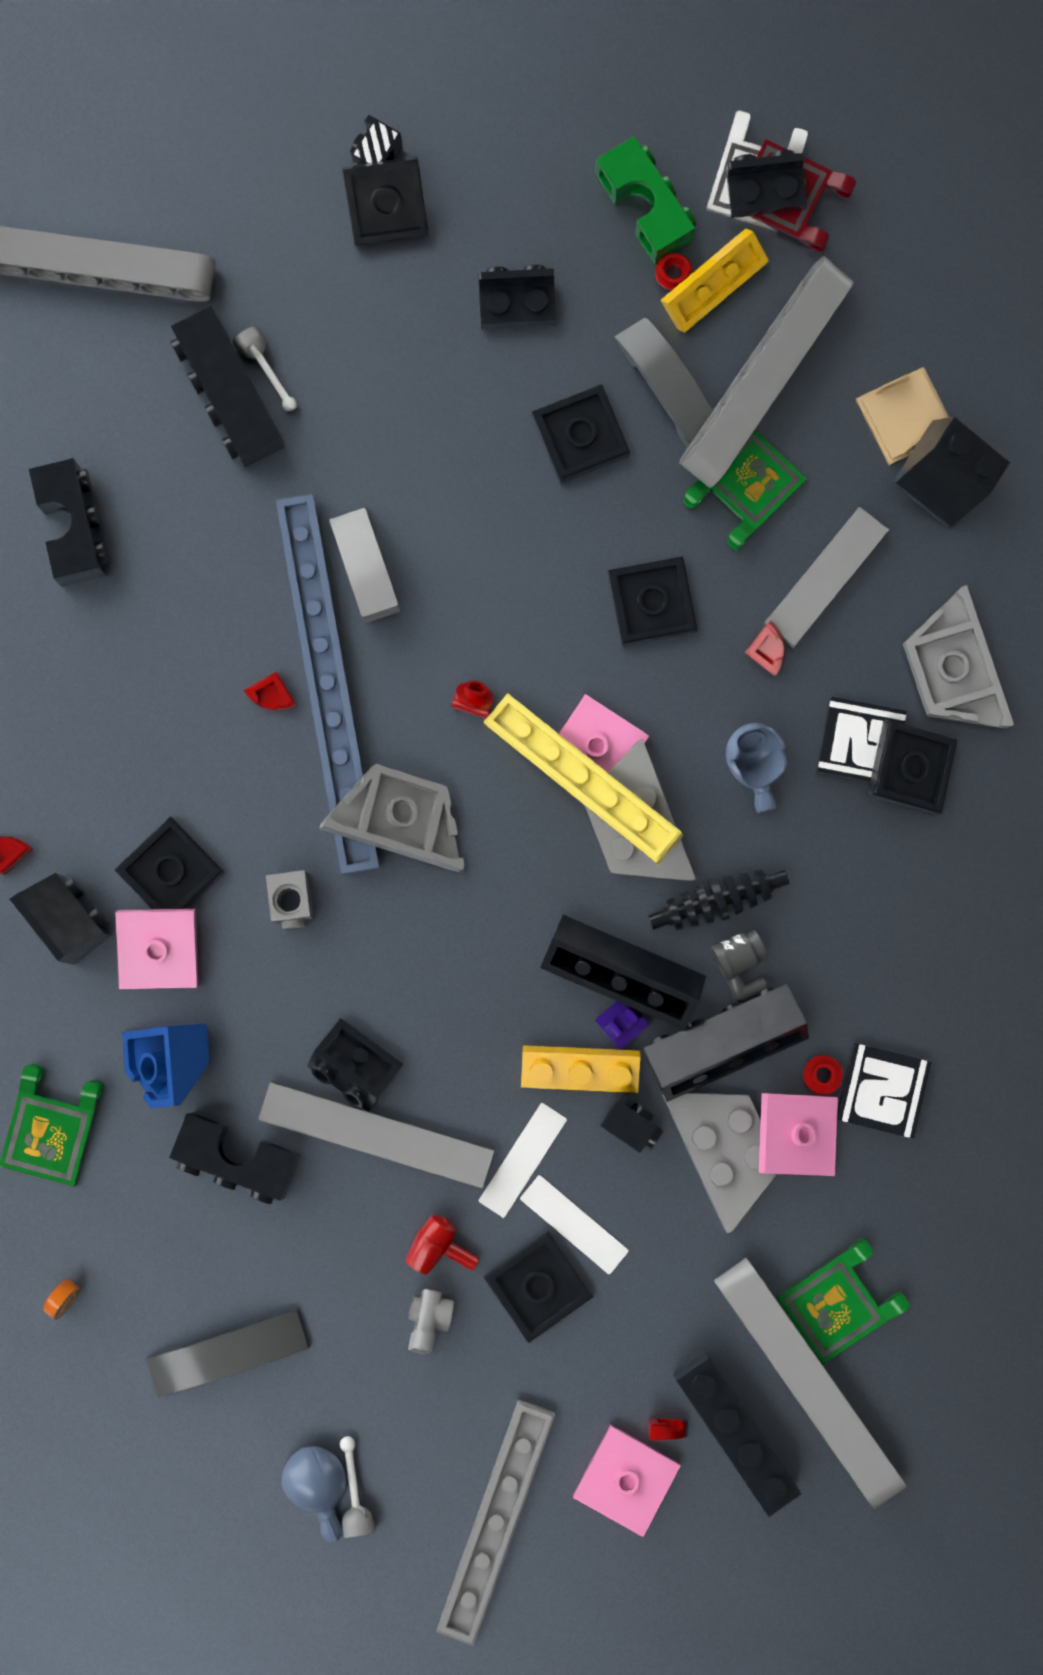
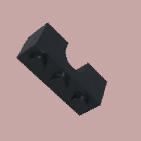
[29,458,109,587]
[169,1113,301,1204]

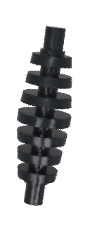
[648,869,789,930]

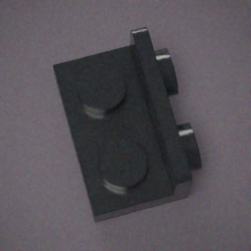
[726,150,807,218]
[478,265,556,329]
[307,1018,403,1111]

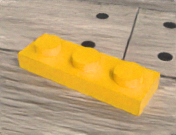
[661,228,769,333]
[521,1045,640,1093]

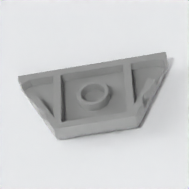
[903,585,1014,729]
[585,739,696,881]
[319,764,464,872]
[662,1093,777,1234]

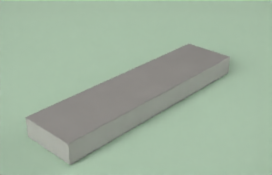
[763,506,889,649]

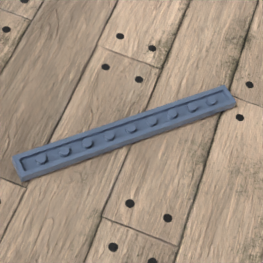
[275,494,380,875]

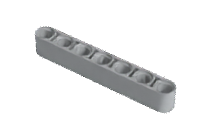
[0,226,216,302]
[679,256,853,488]
[714,1258,907,1510]

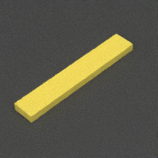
[483,693,684,865]

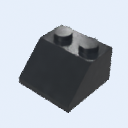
[892,417,1010,528]
[9,873,111,965]

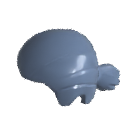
[726,723,787,813]
[282,1446,347,1543]

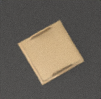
[856,367,949,466]

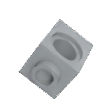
[266,870,314,930]

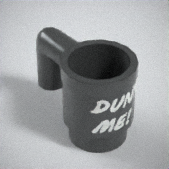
[710,930,768,1003]

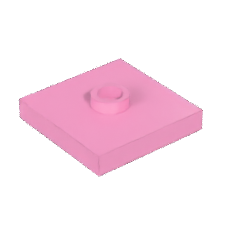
[559,694,649,773]
[116,909,199,989]
[758,1093,838,1176]
[573,1424,681,1537]

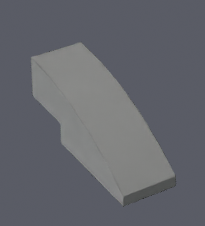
[329,508,400,624]

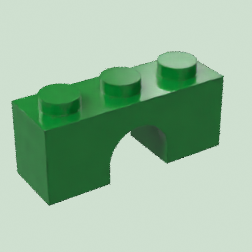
[595,136,696,265]

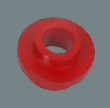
[655,253,693,291]
[803,1055,843,1095]

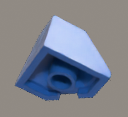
[122,1024,210,1108]

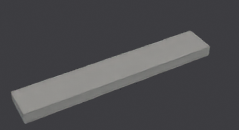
[258,1082,494,1189]
[436,1399,555,1646]

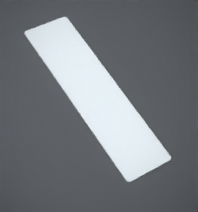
[478,1103,567,1218]
[520,1175,629,1274]

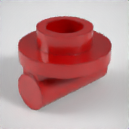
[451,681,494,719]

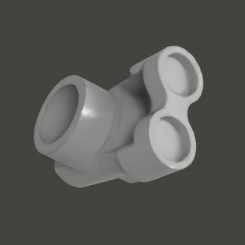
[408,1289,454,1355]

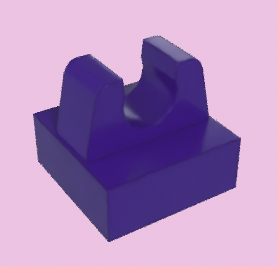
[595,1001,650,1050]

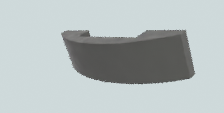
[614,317,713,448]
[146,1309,309,1397]

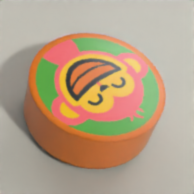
[43,1280,81,1320]

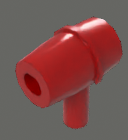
[405,1215,479,1275]

